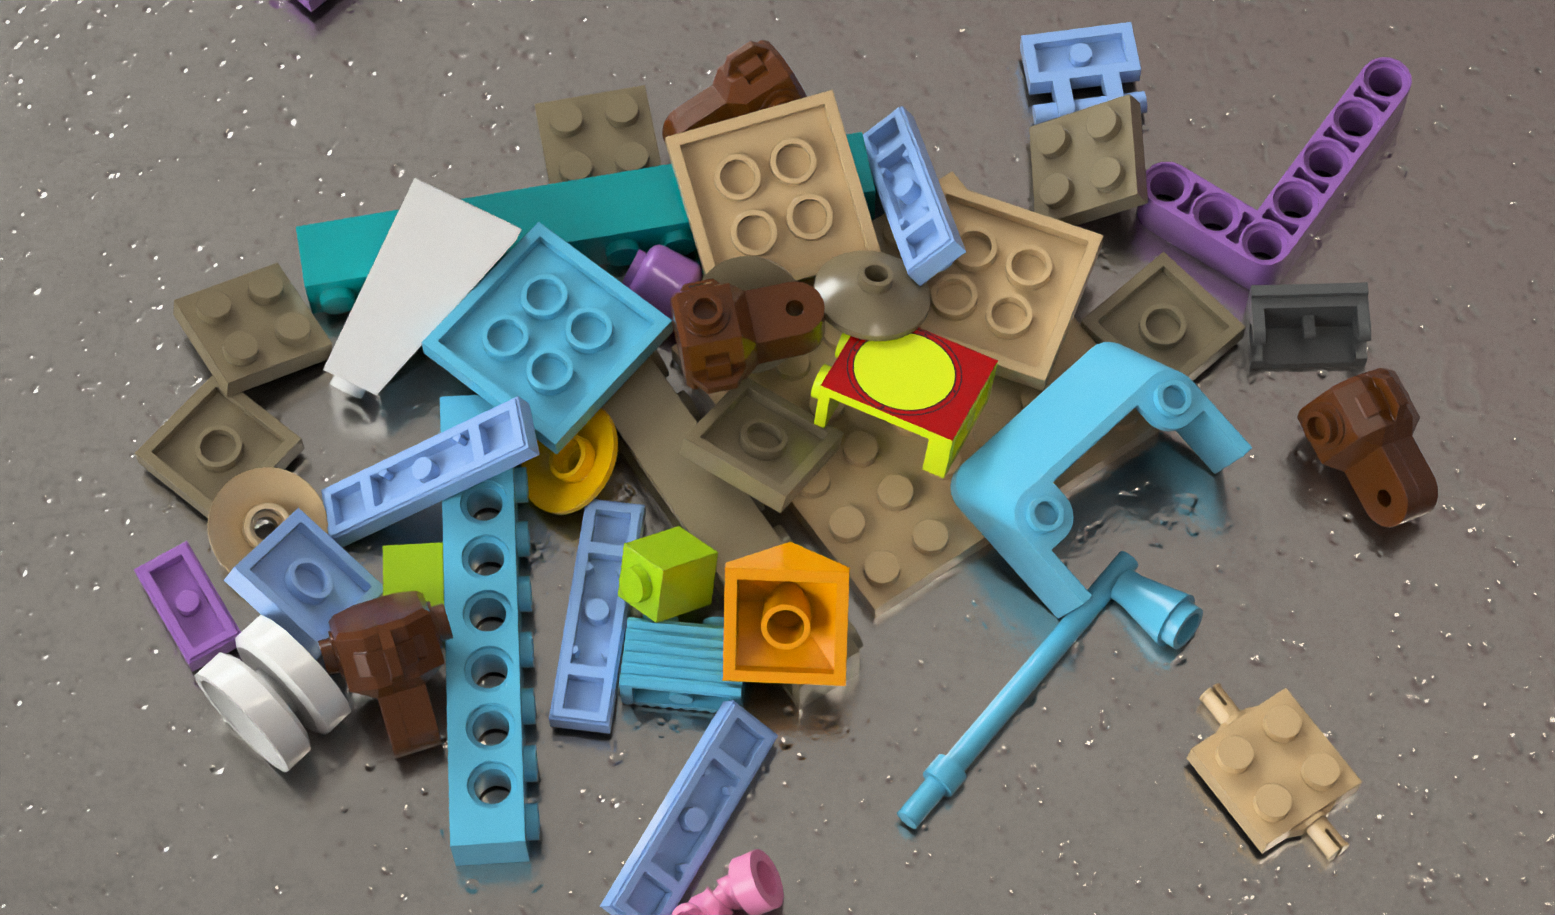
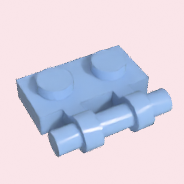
[1020,22,1147,125]

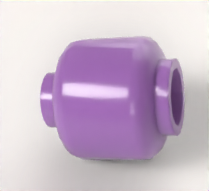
[622,244,703,323]

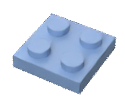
[224,508,383,660]

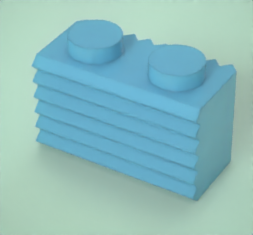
[619,614,746,713]

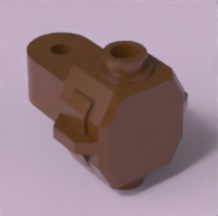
[662,40,807,144]
[670,278,825,394]
[1297,368,1438,527]
[318,591,453,759]

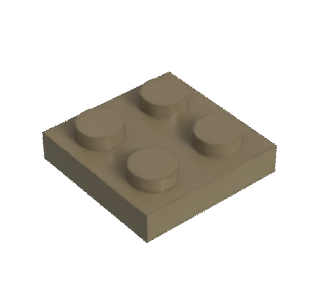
[534,85,661,184]
[1029,94,1148,226]
[1080,251,1246,381]
[173,262,332,397]
[135,375,305,518]
[679,378,844,513]

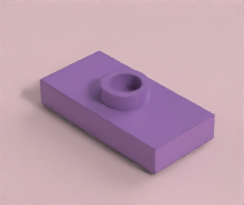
[134,541,241,672]

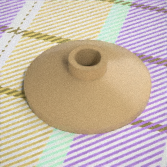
[207,467,328,573]

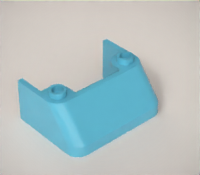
[950,342,1252,619]

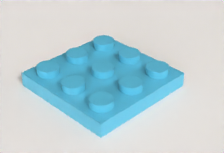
[421,222,673,454]

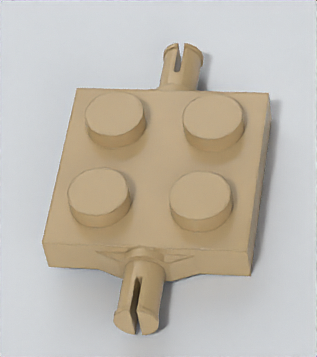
[1187,683,1362,861]

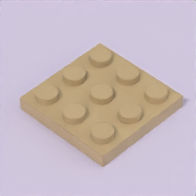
[665,90,881,282]
[919,181,1104,391]

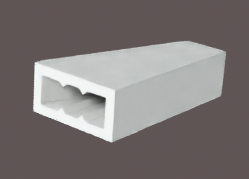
[323,178,522,399]

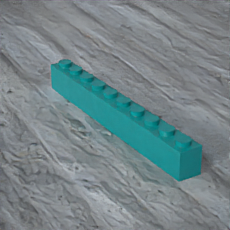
[296,132,876,314]

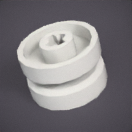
[194,615,351,772]

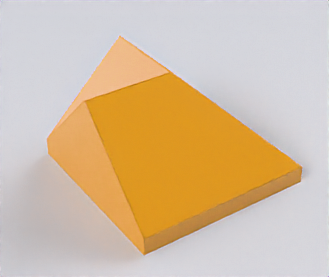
[723,542,850,686]

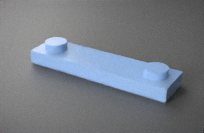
[863,106,966,286]
[321,396,540,548]
[549,499,646,734]
[600,700,778,915]

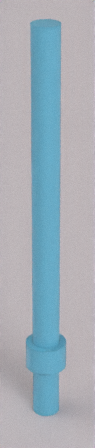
[897,551,1139,829]

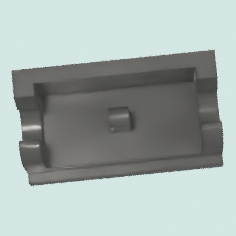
[1245,282,1371,369]

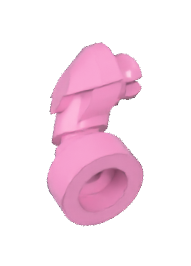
[672,849,784,915]

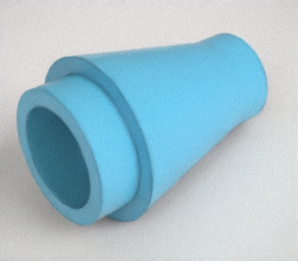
[1110,569,1203,649]

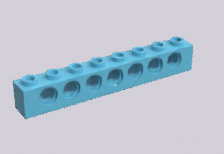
[440,395,540,866]

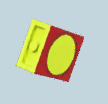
[811,328,998,478]

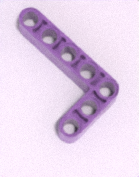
[1137,57,1412,290]

